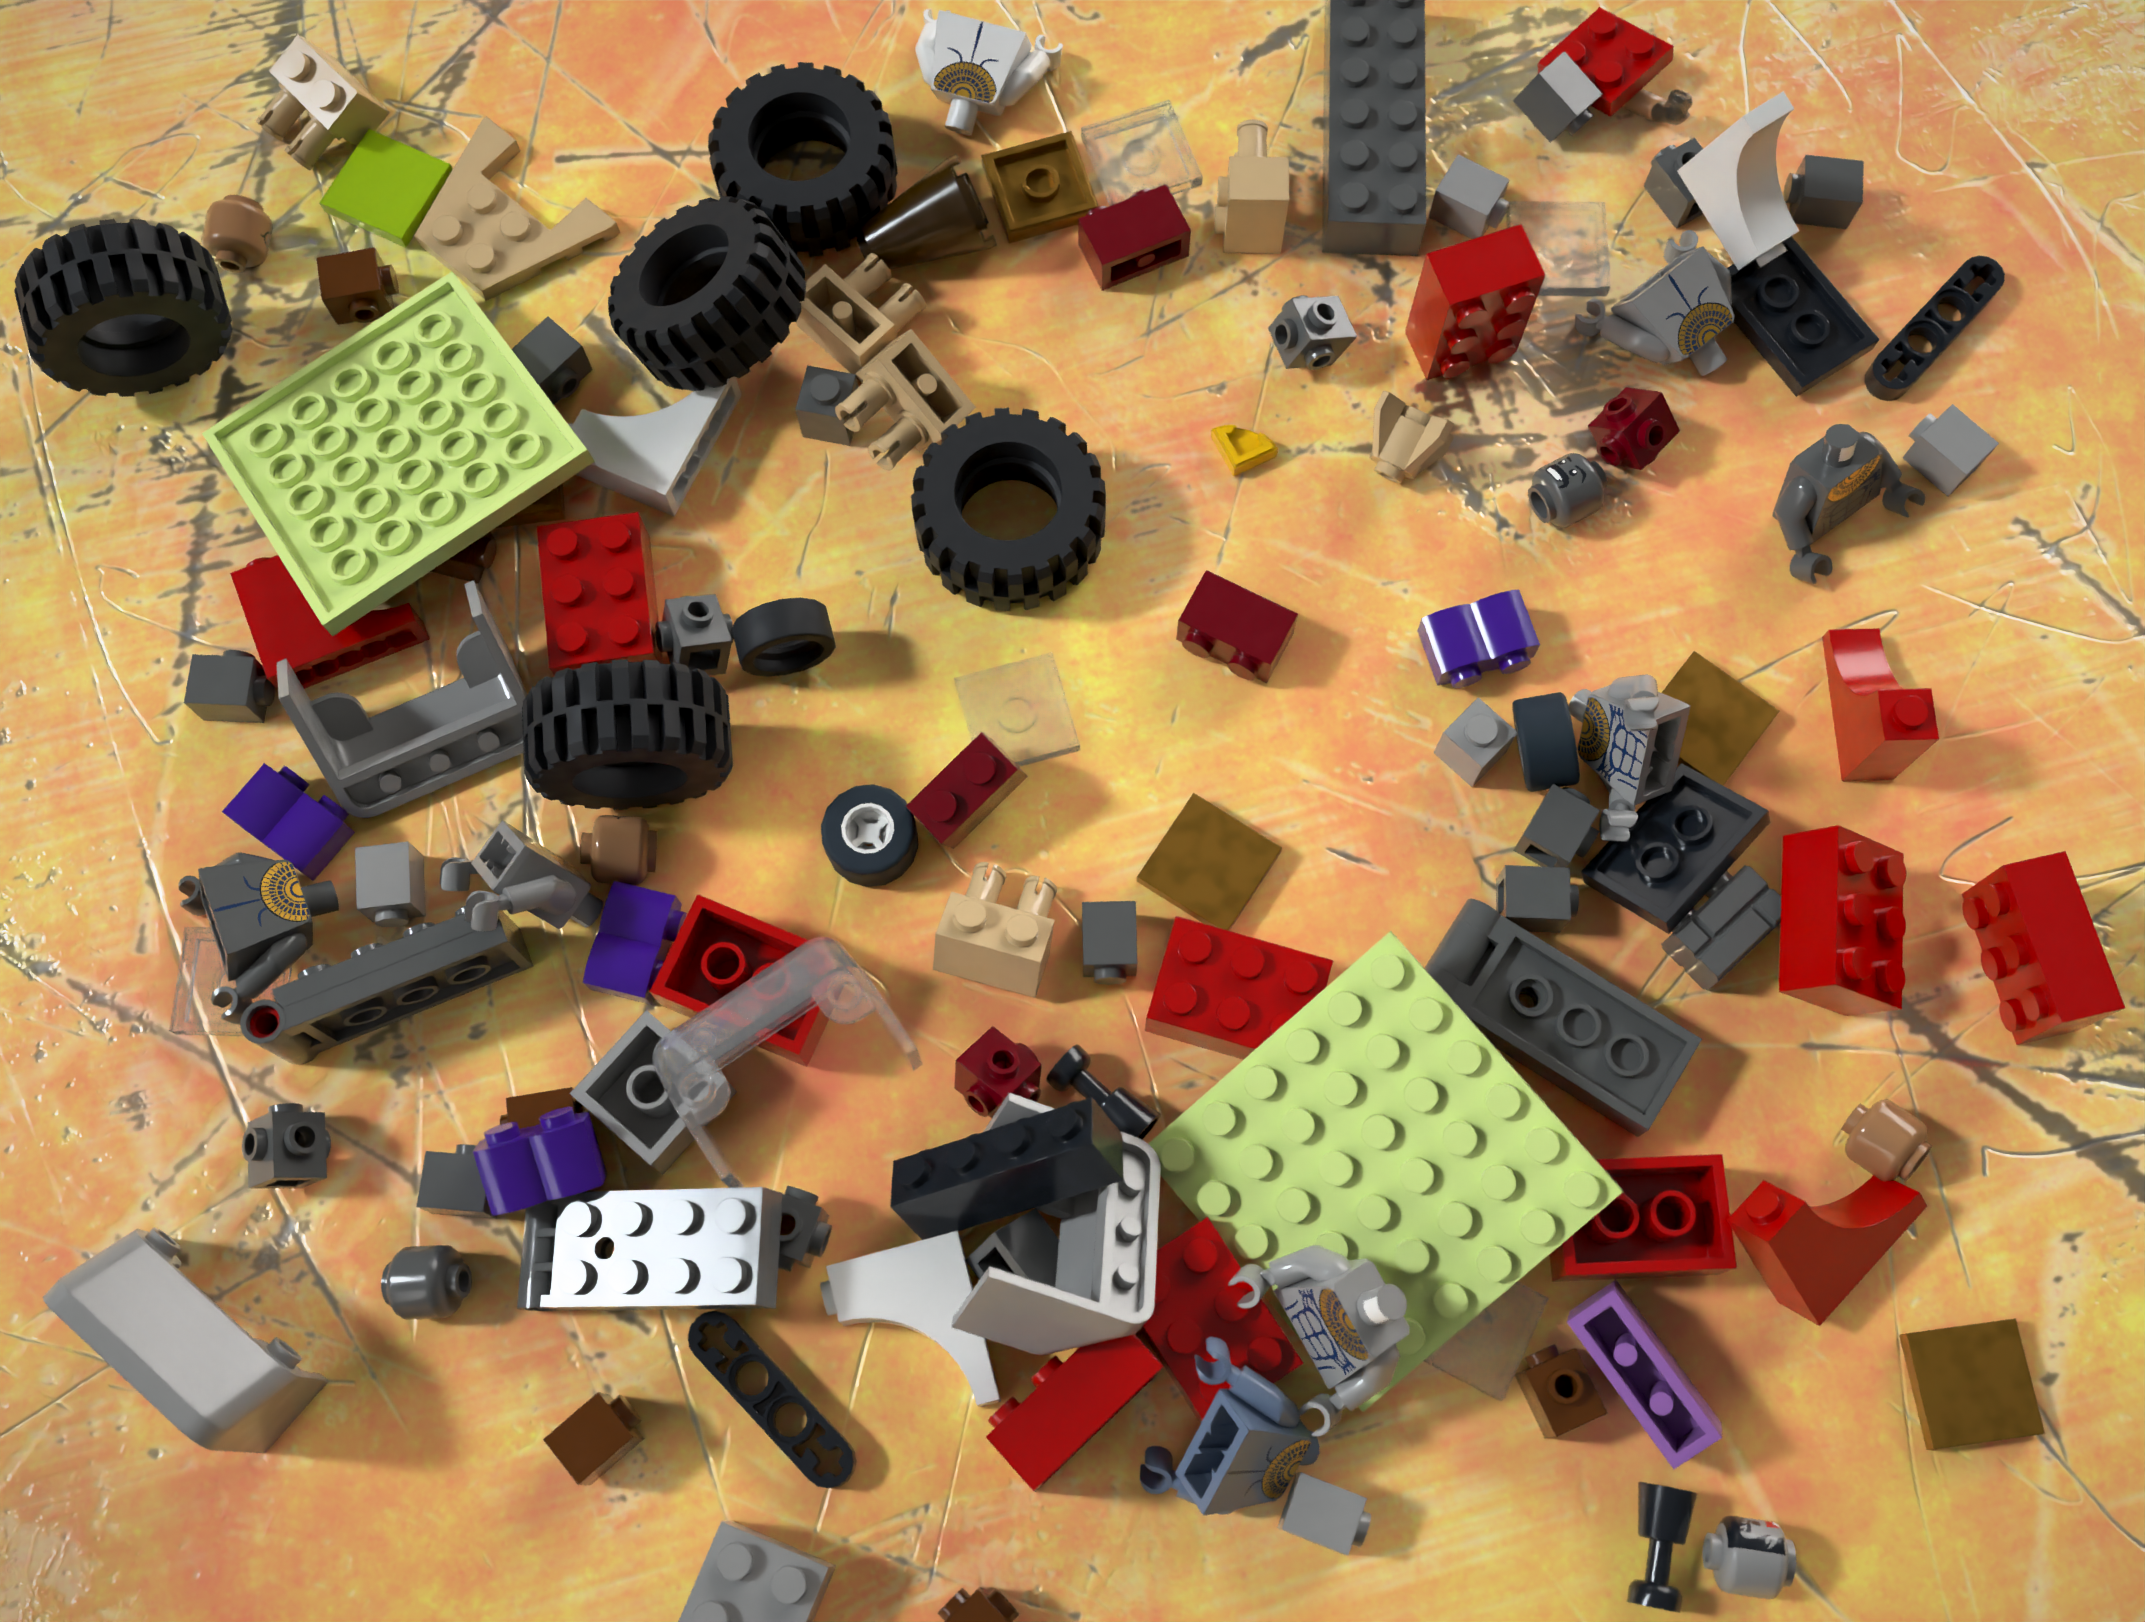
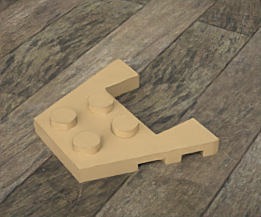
[415,116,620,301]

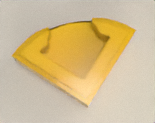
[1211,424,1278,477]

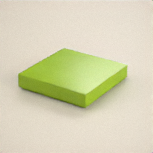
[319,129,453,248]

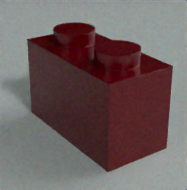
[1078,184,1191,291]
[1176,570,1298,683]
[906,732,1028,849]

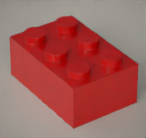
[1405,224,1546,381]
[537,512,663,675]
[1779,825,1907,1016]
[1962,851,2125,1045]
[650,894,852,1067]
[1145,916,1333,1060]
[1549,1154,1737,1282]
[1140,1217,1303,1424]
[986,1334,1163,1492]

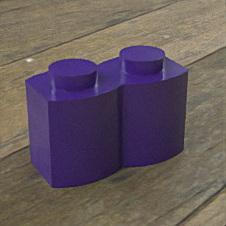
[1417,589,1540,688]
[222,763,355,881]
[583,881,687,1005]
[473,1107,607,1216]

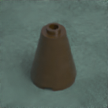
[857,154,997,269]

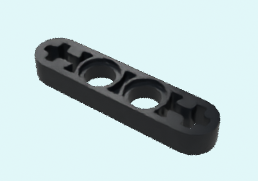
[1864,255,2005,401]
[688,1311,857,1488]

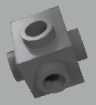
[1268,295,1357,370]
[655,594,734,676]
[242,1103,331,1189]
[778,1186,832,1272]

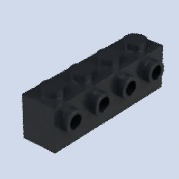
[890,1097,1124,1240]

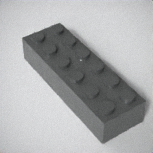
[1322,0,1426,256]

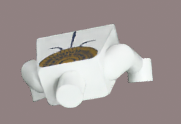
[915,9,1063,135]

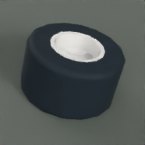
[1512,692,1580,792]
[821,784,919,887]

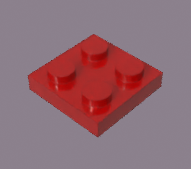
[1538,7,1674,117]

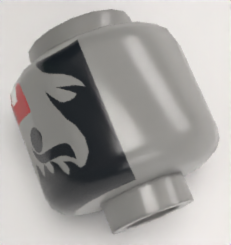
[1702,1516,1796,1599]

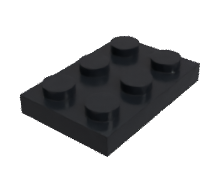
[1727,236,1880,397]
[1581,763,1770,934]

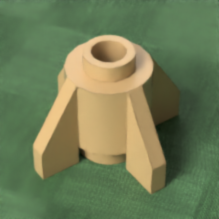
[1369,391,1455,484]

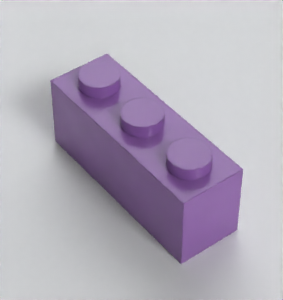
[1567,1280,1722,1469]

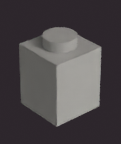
[1429,154,1510,239]
[1902,404,1999,497]
[1434,697,1518,787]
[355,841,426,927]
[1277,1472,1371,1555]

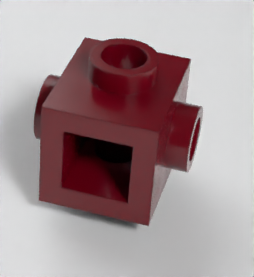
[1588,387,1680,470]
[954,1026,1042,1118]

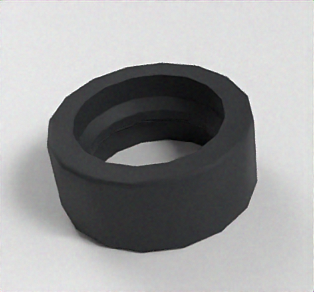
[732,598,836,677]

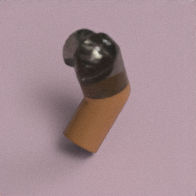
[1624,89,1693,125]

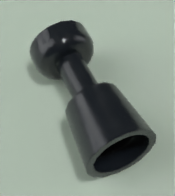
[1046,1044,1161,1140]
[1627,1482,1697,1613]

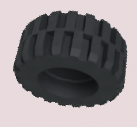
[708,62,898,257]
[608,196,806,391]
[14,219,232,397]
[911,407,1106,611]
[522,659,733,810]

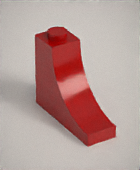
[230,555,430,689]
[1822,628,1939,781]
[1727,1176,1927,1326]

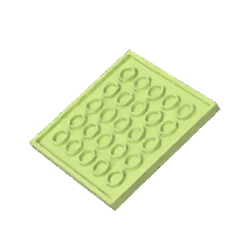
[202,271,595,636]
[1148,931,1623,1412]

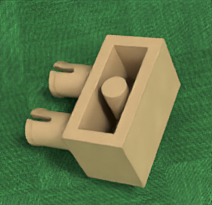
[256,34,390,170]
[1214,119,1289,254]
[796,253,926,381]
[835,329,976,471]
[933,862,1057,998]

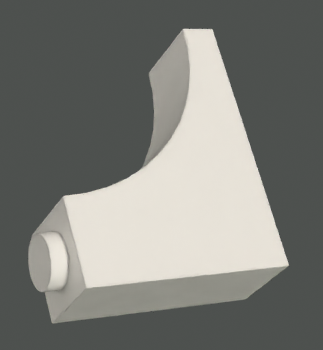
[1677,91,1799,270]
[568,377,742,516]
[820,1231,1001,1408]

